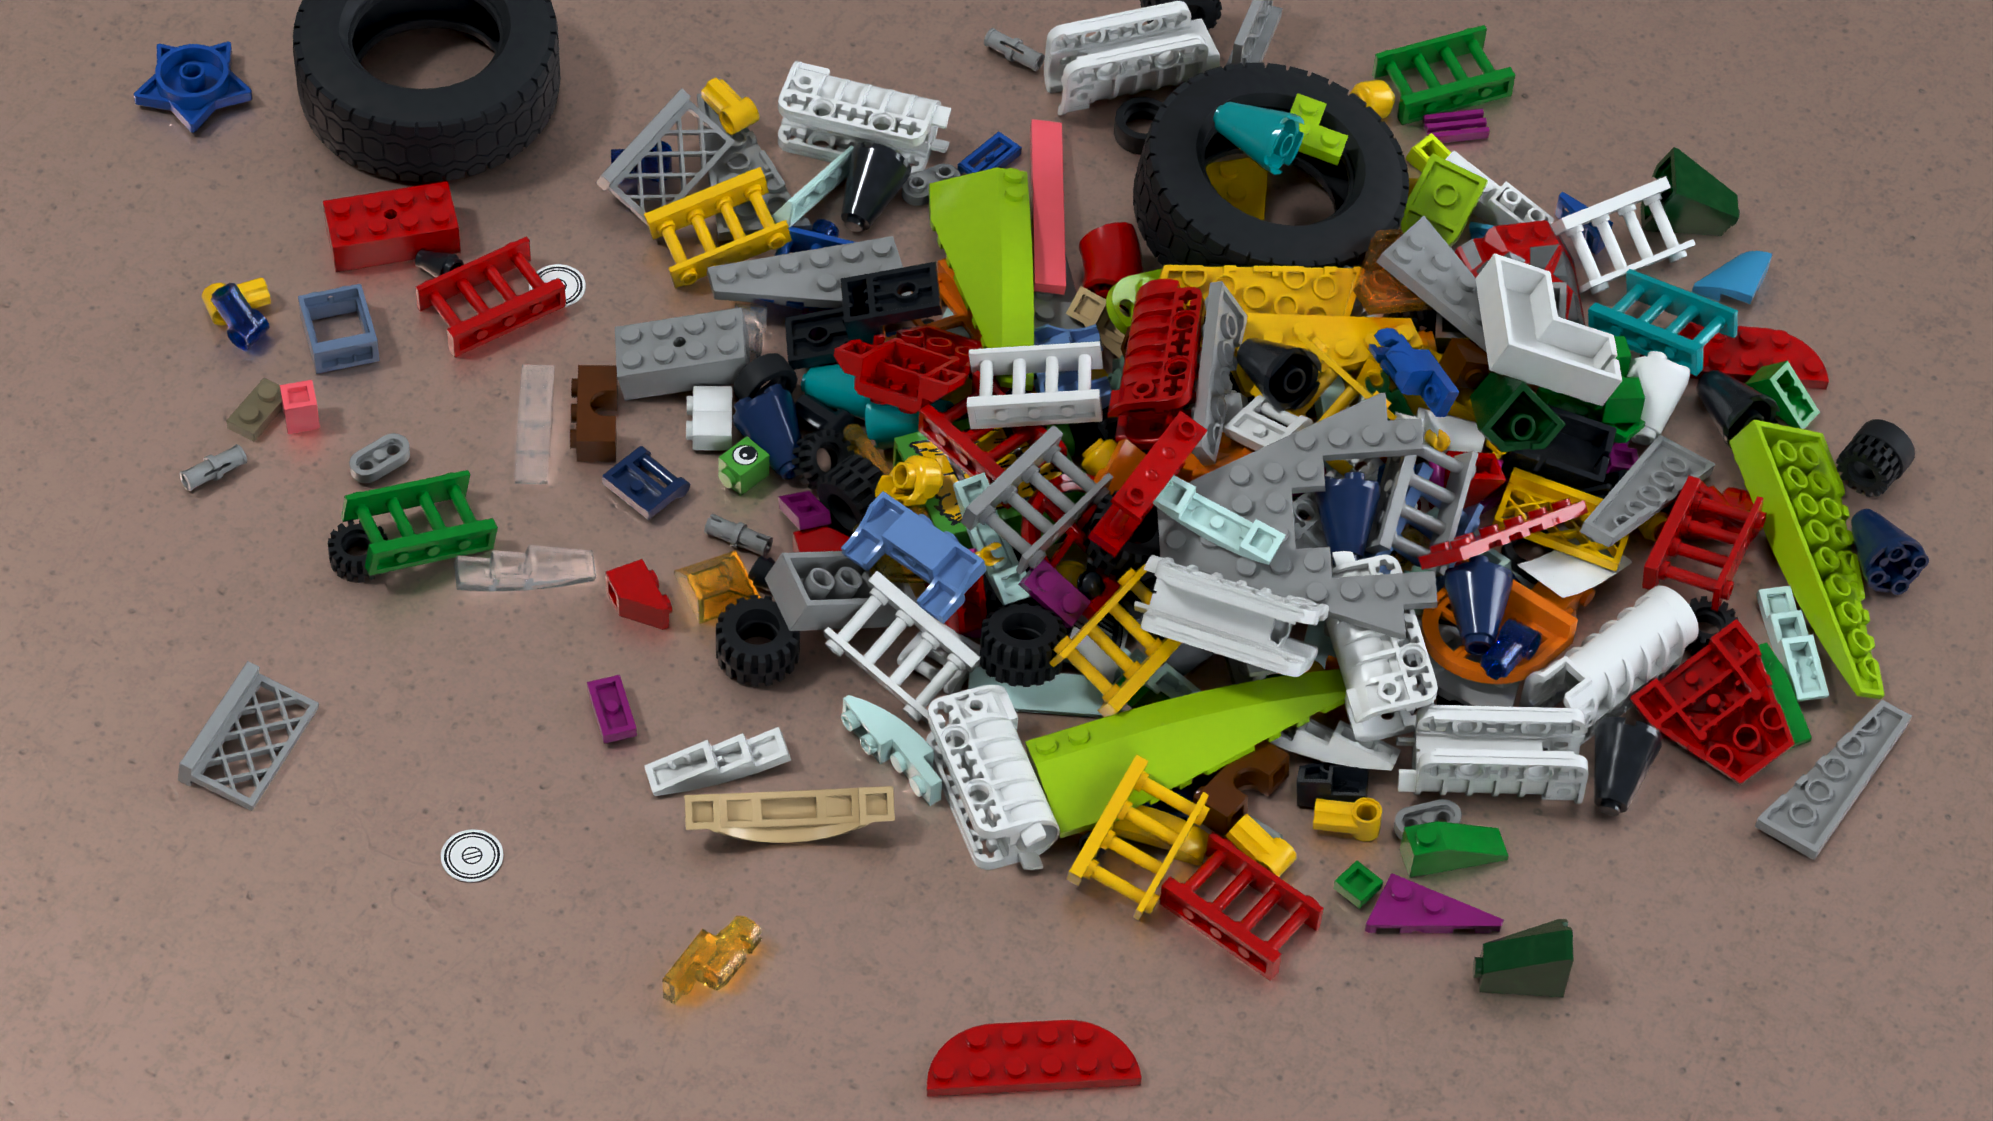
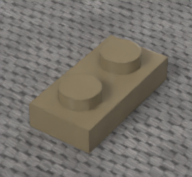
[226,378,283,442]

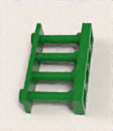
[1372,25,1516,125]
[341,470,498,576]

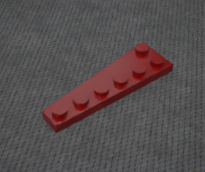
[1418,498,1588,570]

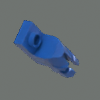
[1368,328,1459,417]

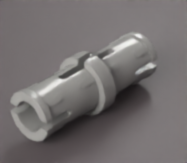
[984,28,1045,72]
[179,444,247,491]
[704,514,773,557]

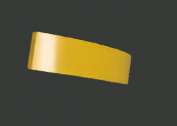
[1079,805,1210,866]

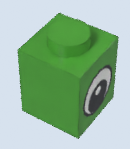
[718,436,770,496]

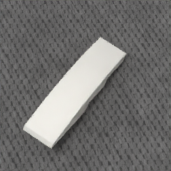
[1266,718,1401,771]
[644,727,791,796]

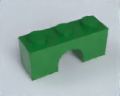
[1593,336,1645,423]

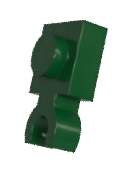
[1365,369,1414,421]

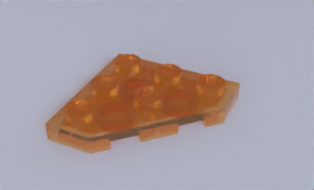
[1353,229,1433,315]

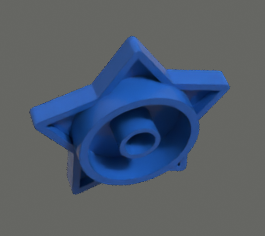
[134,41,253,133]

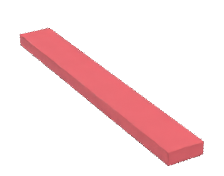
[1030,119,1066,295]

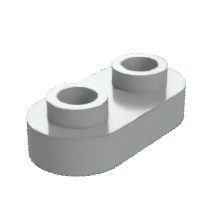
[902,164,960,206]
[349,433,410,483]
[1394,799,1462,840]

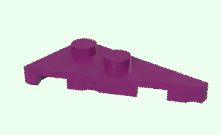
[1365,873,1504,934]

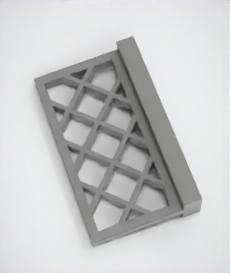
[1226,0,1282,66]
[596,88,735,225]
[178,661,319,811]

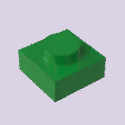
[1333,860,1383,909]

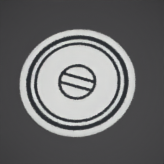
[529,264,586,307]
[441,829,504,882]

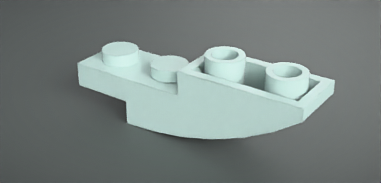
[841,695,942,806]

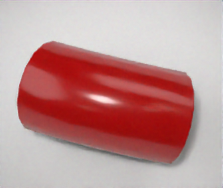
[1079,222,1144,312]

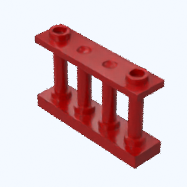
[415,236,566,358]
[918,370,1067,510]
[1087,410,1208,557]
[1642,476,1767,611]
[1159,832,1324,981]

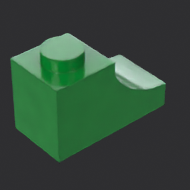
[1745,361,1820,429]

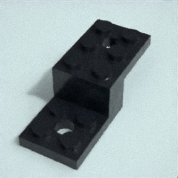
[785,262,942,370]

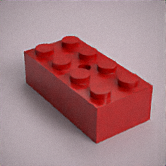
[323,181,461,272]

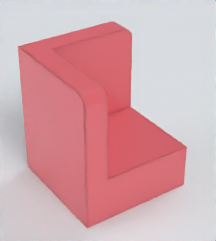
[280,380,320,434]

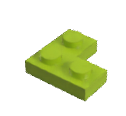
[1290,93,1348,166]

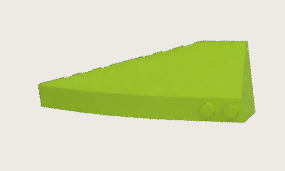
[928,167,1034,391]
[1729,420,1885,699]
[1025,669,1346,838]

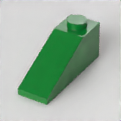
[1758,642,1812,749]
[1399,821,1509,878]

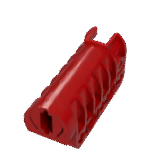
[1107,279,1206,450]

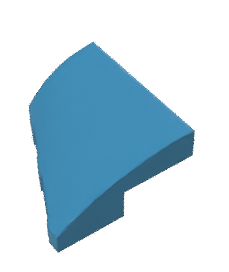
[1692,251,1772,304]

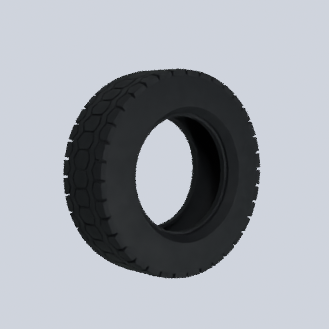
[293,0,561,182]
[1133,63,1409,268]

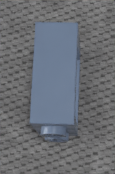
[298,284,380,374]

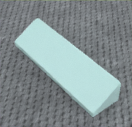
[772,146,854,227]
[968,666,1103,718]

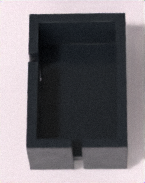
[1502,404,1617,492]

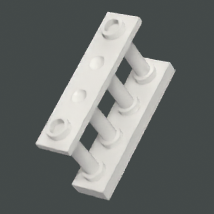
[1551,176,1696,295]
[967,341,1103,429]
[824,571,981,724]

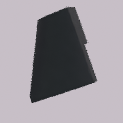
[1297,762,1369,807]

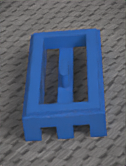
[957,131,1022,174]

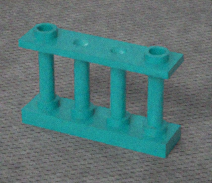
[1588,269,1738,376]

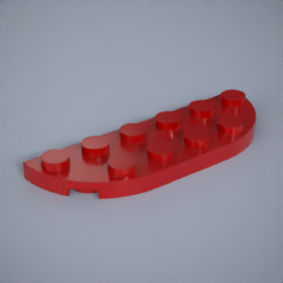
[1640,322,1829,390]
[927,1020,1142,1097]

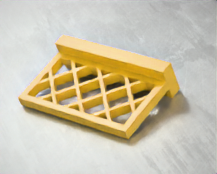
[1492,467,1630,572]

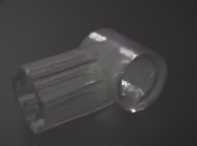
[735,303,768,362]

